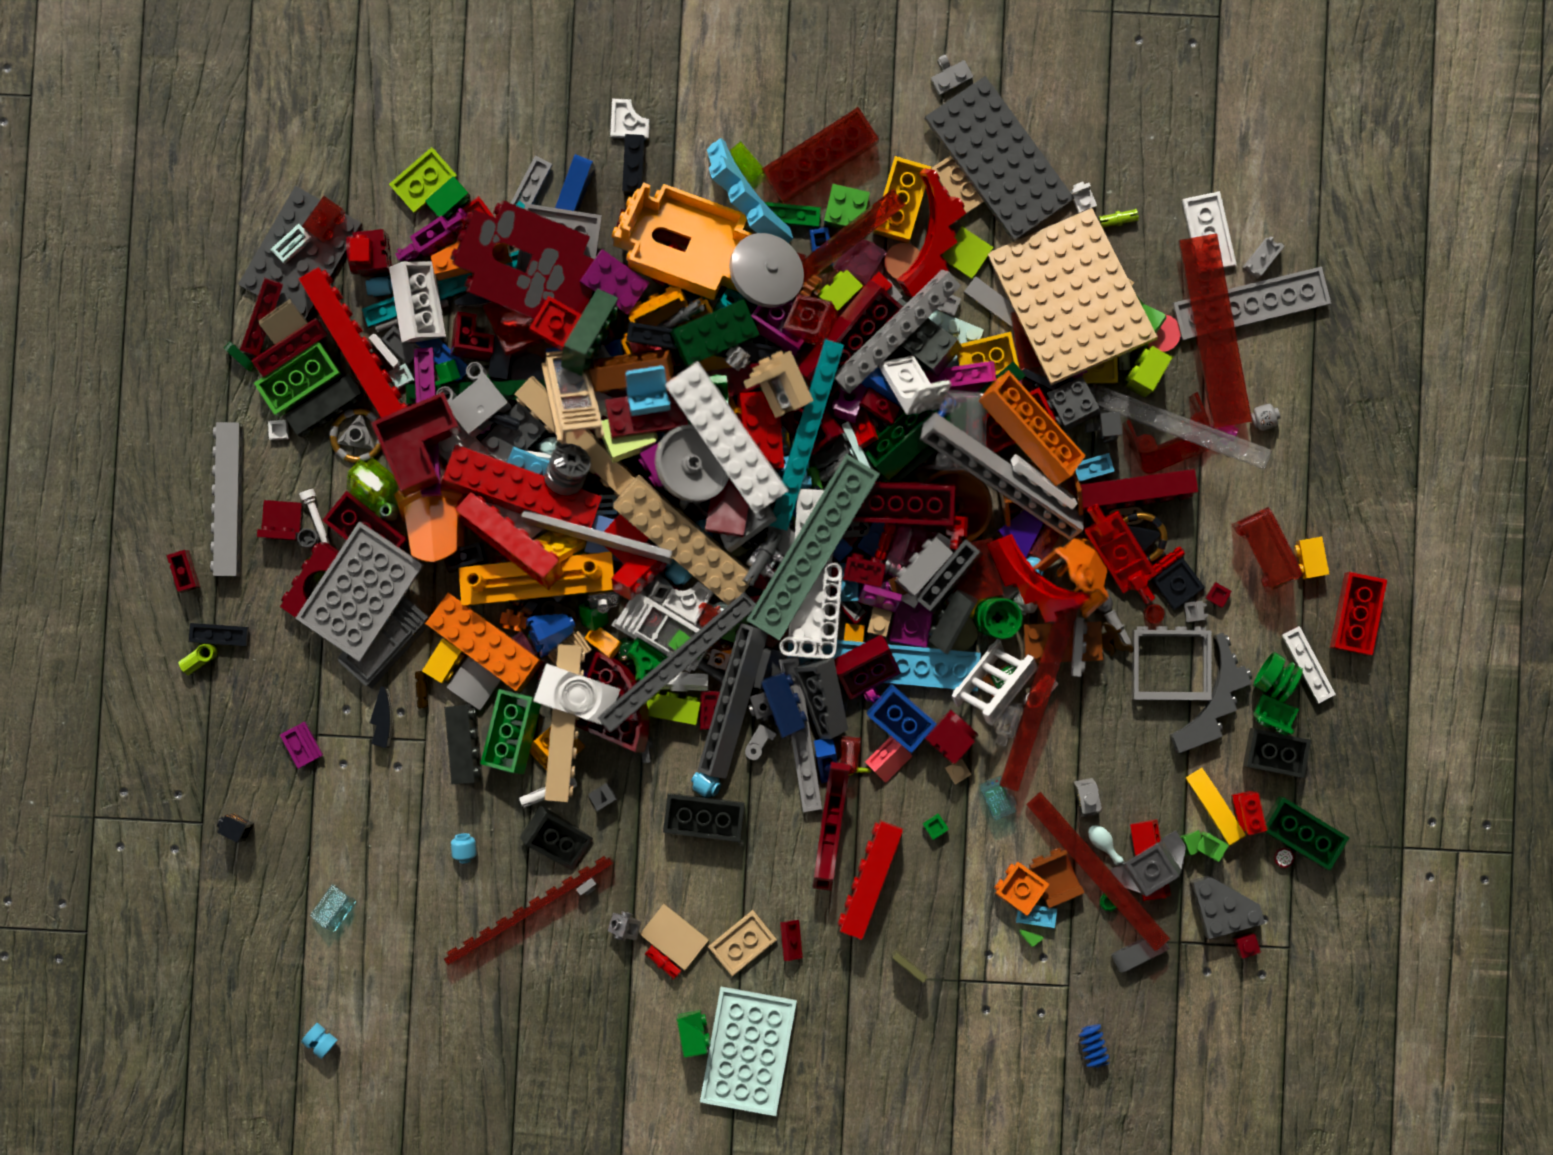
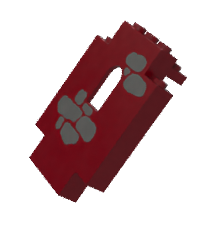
[450,200,594,319]

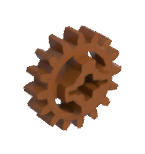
[794,275,823,311]

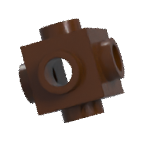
[706,639,734,670]

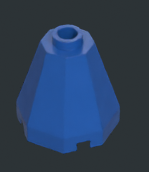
[526,614,575,657]

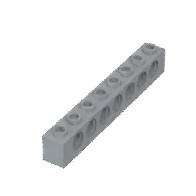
[834,270,961,393]

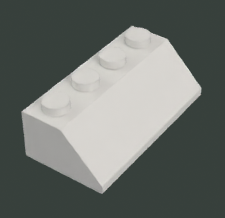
[389,262,446,342]

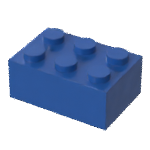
[866,684,937,753]

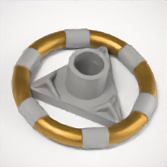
[329,408,382,463]

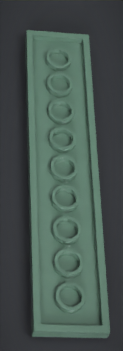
[747,454,880,640]

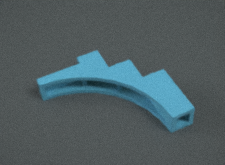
[707,138,793,243]

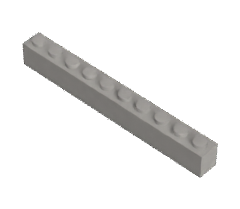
[921,413,1084,540]

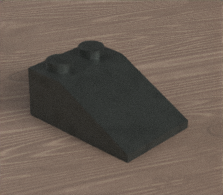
[520,805,593,870]

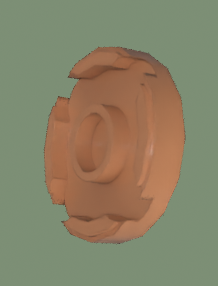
[885,243,920,280]

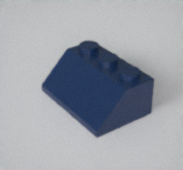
[762,671,808,737]

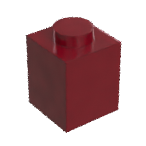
[1233,932,1261,959]

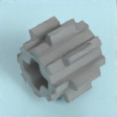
[725,345,750,371]

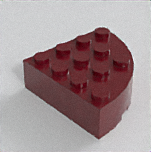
[575,651,649,753]

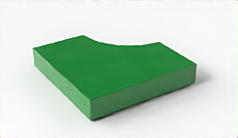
[627,637,667,682]

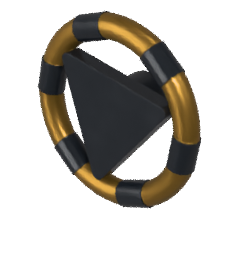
[1123,512,1168,563]

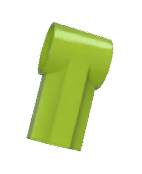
[178,644,218,676]

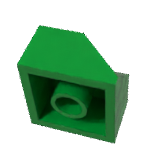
[677,1010,711,1057]

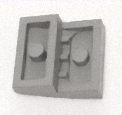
[446,656,500,710]

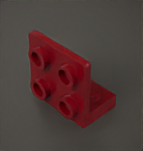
[257,500,302,541]
[843,553,886,587]

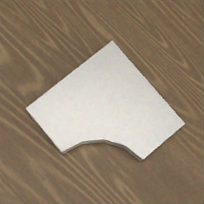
[610,99,650,140]
[662,582,714,625]

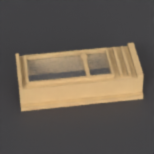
[541,351,604,442]

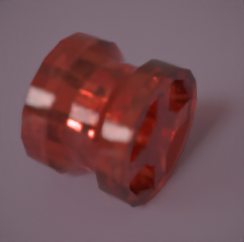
[1143,604,1165,623]

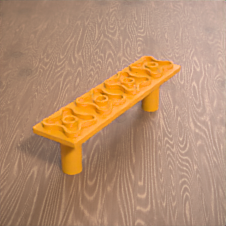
[459,552,614,606]

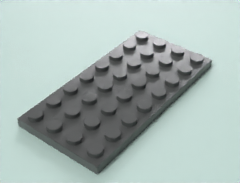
[924,76,1074,241]

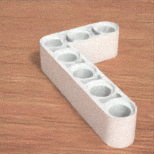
[780,563,842,659]

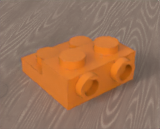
[994,862,1049,916]

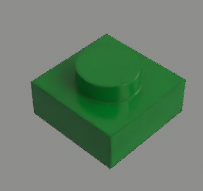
[922,813,949,840]

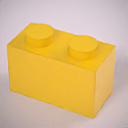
[1294,536,1329,579]
[422,638,464,683]

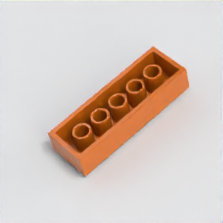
[978,371,1085,486]
[425,592,544,693]

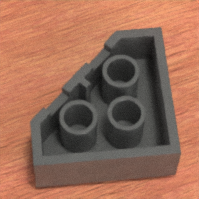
[1190,876,1265,939]

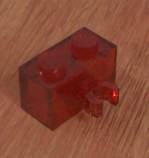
[302,196,346,243]

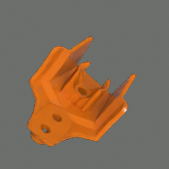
[394,460,468,562]
[1033,535,1108,619]

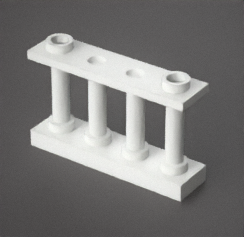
[952,639,1038,726]

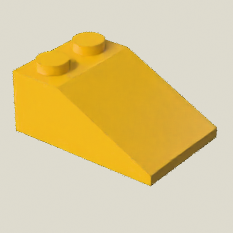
[957,332,1019,375]

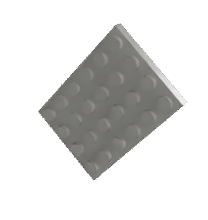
[296,522,424,661]

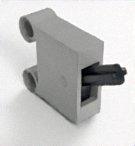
[436,362,521,439]

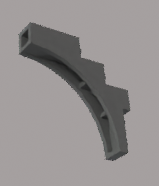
[1170,633,1252,753]

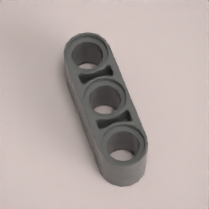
[1111,930,1170,973]

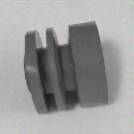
[544,443,591,496]

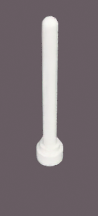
[299,489,331,545]

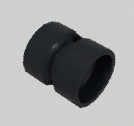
[509,597,545,617]

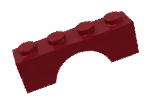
[280,542,339,618]

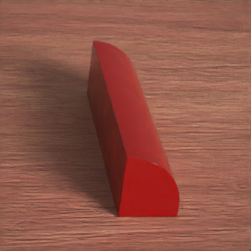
[1130,819,1171,901]

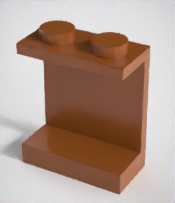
[1029,847,1084,908]

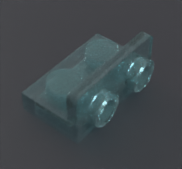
[310,884,357,932]

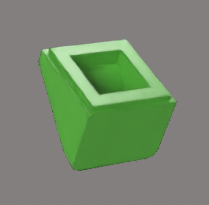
[1019,929,1044,947]

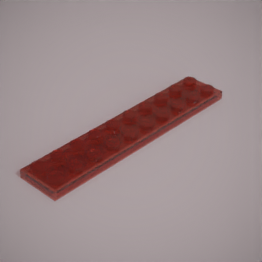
[1178,233,1252,429]

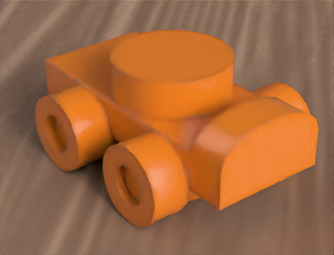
[499,609,528,632]

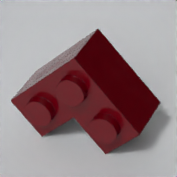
[450,311,494,361]

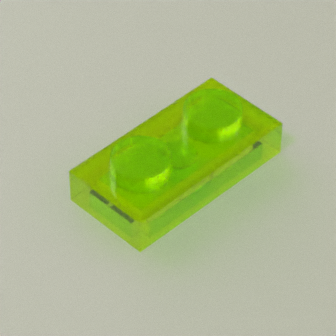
[729,141,765,183]

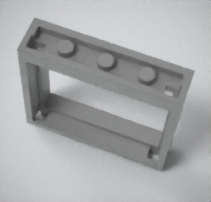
[1132,626,1212,700]

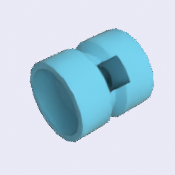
[301,1022,338,1059]

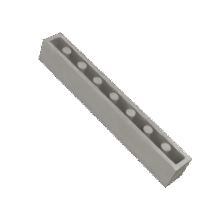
[210,422,243,577]

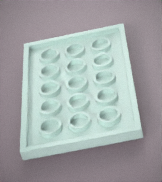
[700,986,797,1116]

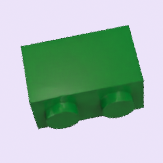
[425,176,471,220]

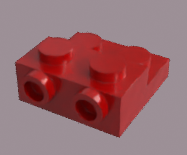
[529,296,582,351]

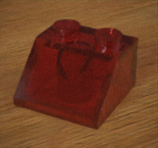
[783,294,838,346]

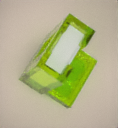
[346,457,398,513]

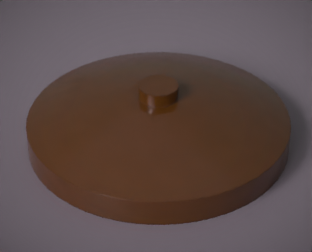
[920,468,993,542]

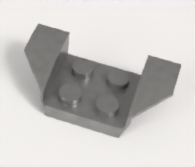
[1110,830,1186,896]

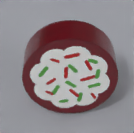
[1274,848,1294,868]

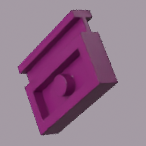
[280,721,323,769]

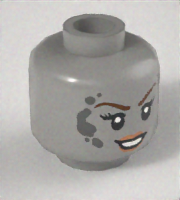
[1251,403,1281,431]

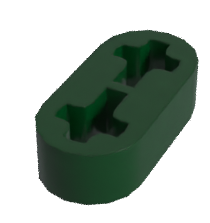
[223,341,255,372]

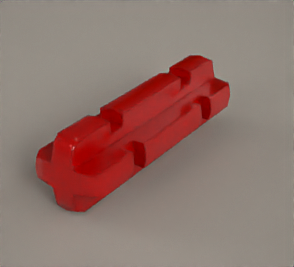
[875,523,896,560]
[1153,547,1185,575]

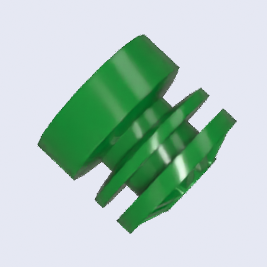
[973,597,1022,639]
[1253,652,1303,703]

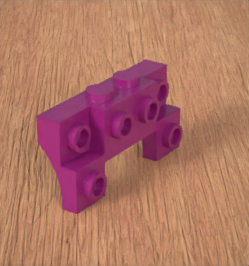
[395,208,466,262]

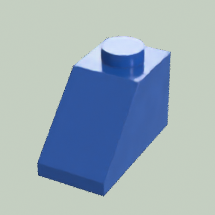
[814,738,837,783]

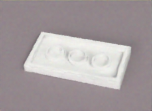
[1182,191,1237,274]

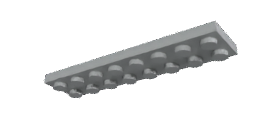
[1172,266,1331,340]

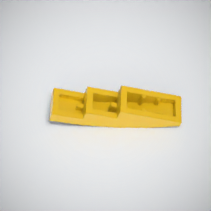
[1186,768,1246,846]

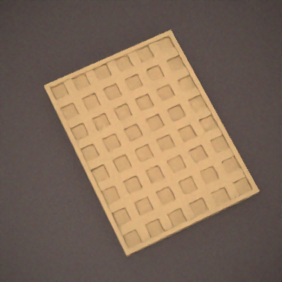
[988,208,1157,385]

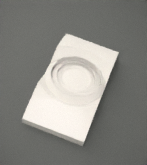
[533,664,620,725]

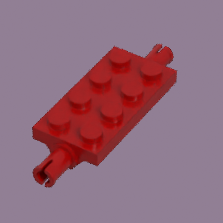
[1085,504,1157,604]

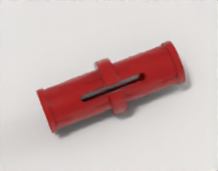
[644,945,681,980]

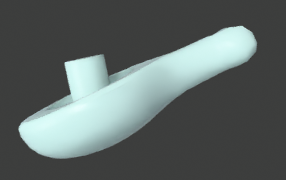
[1088,825,1123,865]

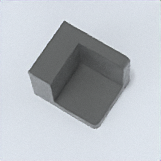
[588,782,617,812]

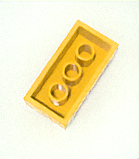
[872,156,931,243]

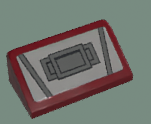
[831,590,869,625]

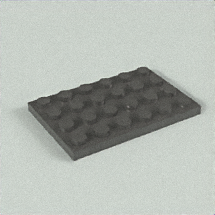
[238,186,362,321]

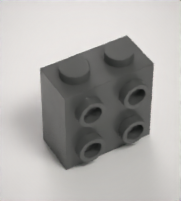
[1047,376,1100,431]

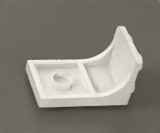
[879,355,951,414]

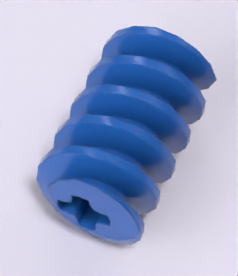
[1078,1024,1110,1067]

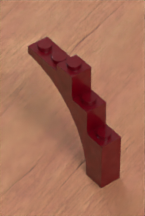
[812,762,850,891]

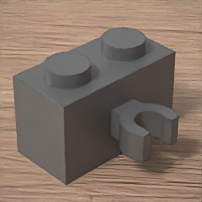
[1085,411,1122,443]

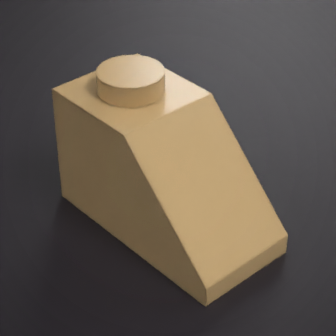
[867,606,892,637]

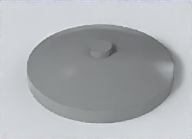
[729,233,804,308]
[655,425,729,502]

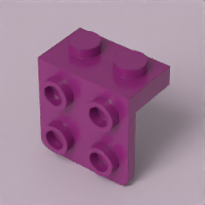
[858,575,902,612]

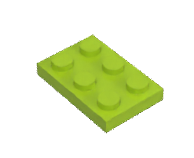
[389,147,458,214]

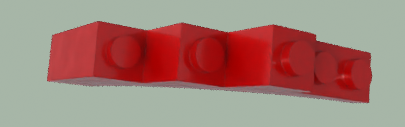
[897,168,966,297]
[987,534,1091,624]

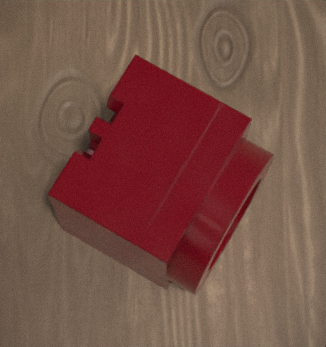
[346,229,392,277]
[924,709,979,764]

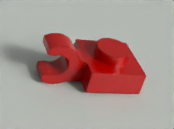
[946,516,968,550]

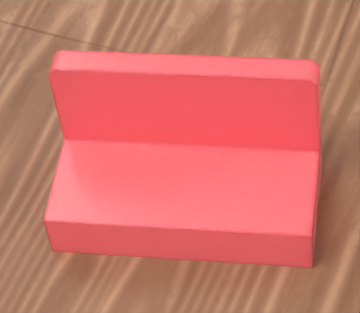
[865,736,912,782]

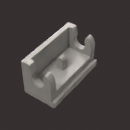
[1242,236,1284,279]

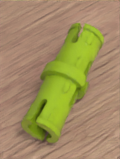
[1099,209,1139,228]

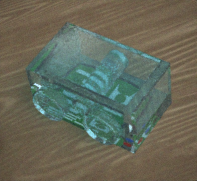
[978,775,1018,821]

